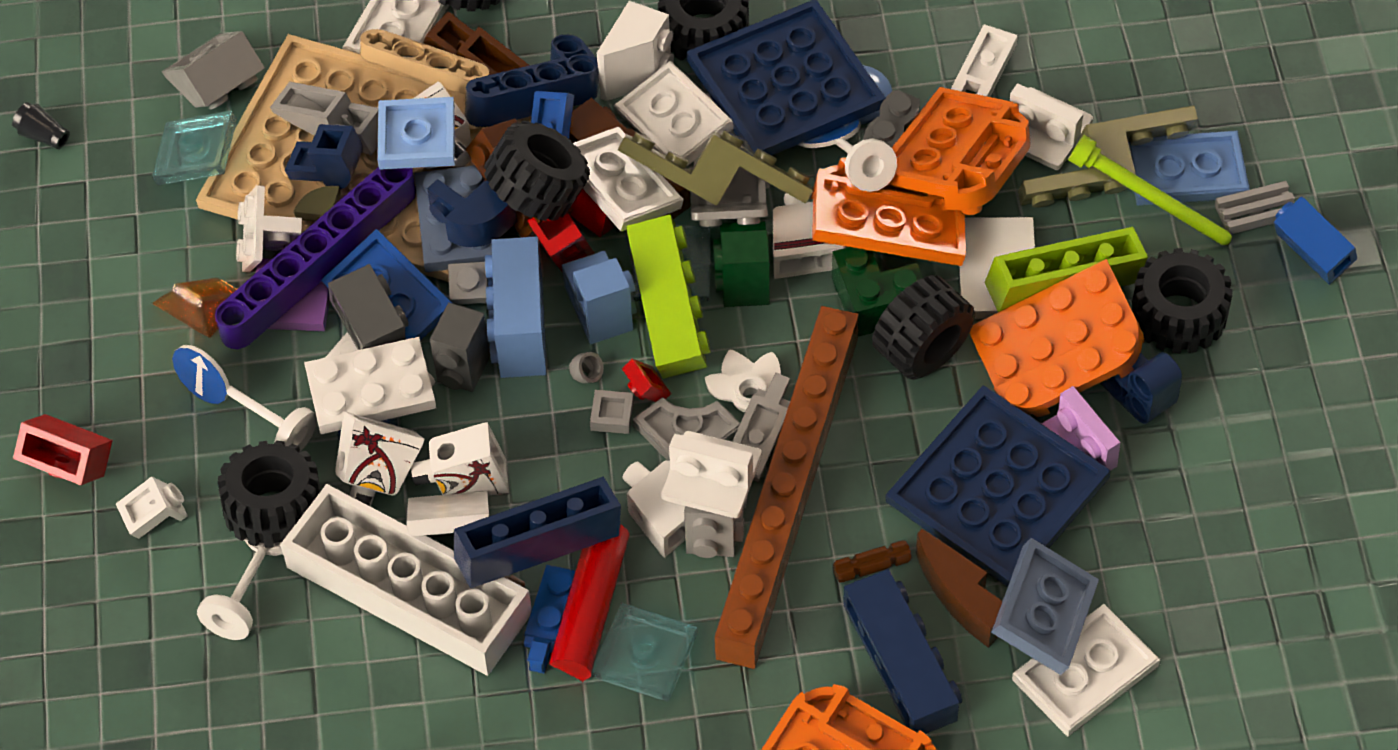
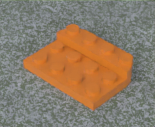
[888,87,1030,215]
[810,158,966,266]
[969,259,1144,417]
[761,684,936,750]

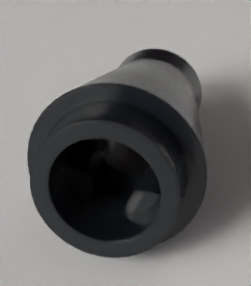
[12,102,70,150]

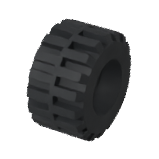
[658,0,749,60]
[484,121,590,221]
[1132,248,1233,354]
[872,275,976,380]
[218,440,321,548]

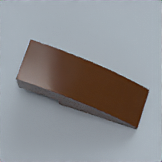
[423,11,530,75]
[916,529,1003,648]

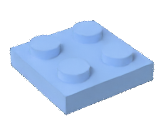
[378,97,455,169]

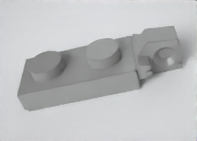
[732,372,790,482]

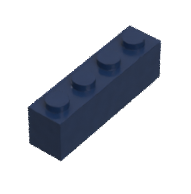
[454,476,621,589]
[843,569,962,734]

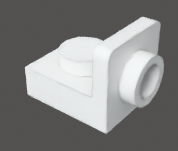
[116,477,187,539]

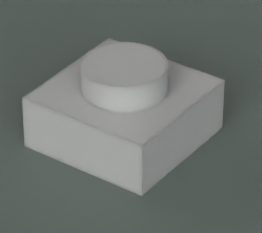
[448,262,488,305]
[590,390,634,434]

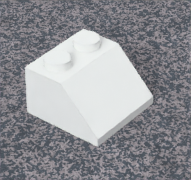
[597,1,674,101]

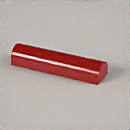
[549,524,630,681]

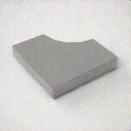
[633,397,740,460]

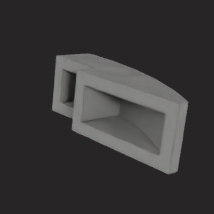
[270,82,378,155]

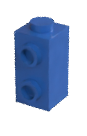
[1274,196,1357,285]

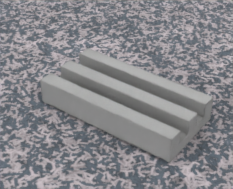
[1215,181,1295,234]

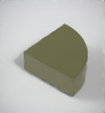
[294,186,341,222]

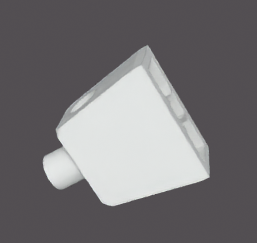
[623,460,686,558]

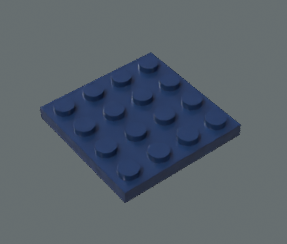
[687,0,886,156]
[885,385,1110,587]

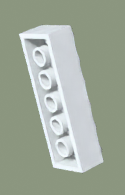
[281,484,532,676]

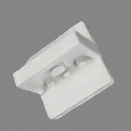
[1010,84,1093,170]
[236,185,302,272]
[661,431,762,519]

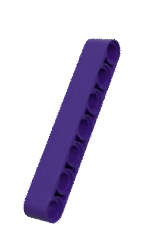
[215,167,416,349]

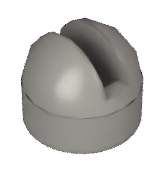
[569,352,604,384]

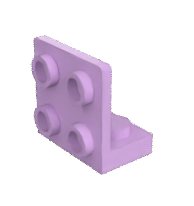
[1042,386,1120,471]

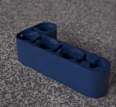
[465,34,599,127]
[1100,352,1182,424]

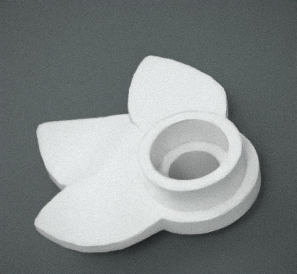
[705,349,781,412]

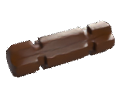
[833,540,912,583]

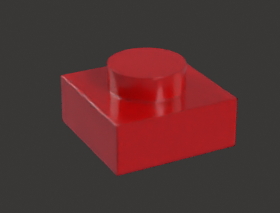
[621,358,672,402]

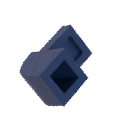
[285,124,363,190]
[427,179,517,247]

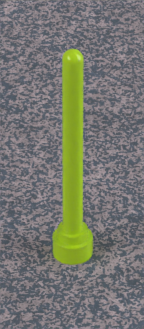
[1068,135,1232,245]

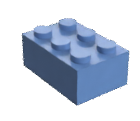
[485,236,547,378]

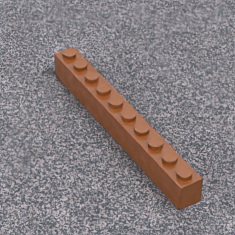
[715,306,859,669]

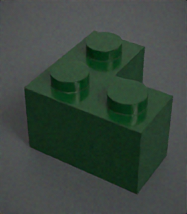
[713,221,770,307]
[832,247,923,337]

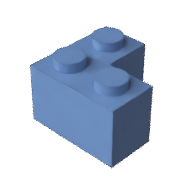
[562,250,637,345]

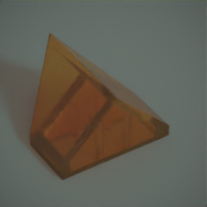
[152,277,237,338]

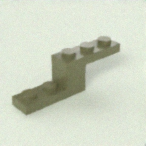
[1018,105,1198,208]
[618,130,813,206]

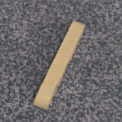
[360,29,489,95]

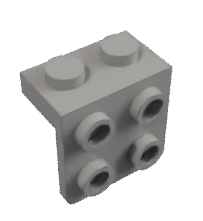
[689,167,768,227]
[684,495,748,558]

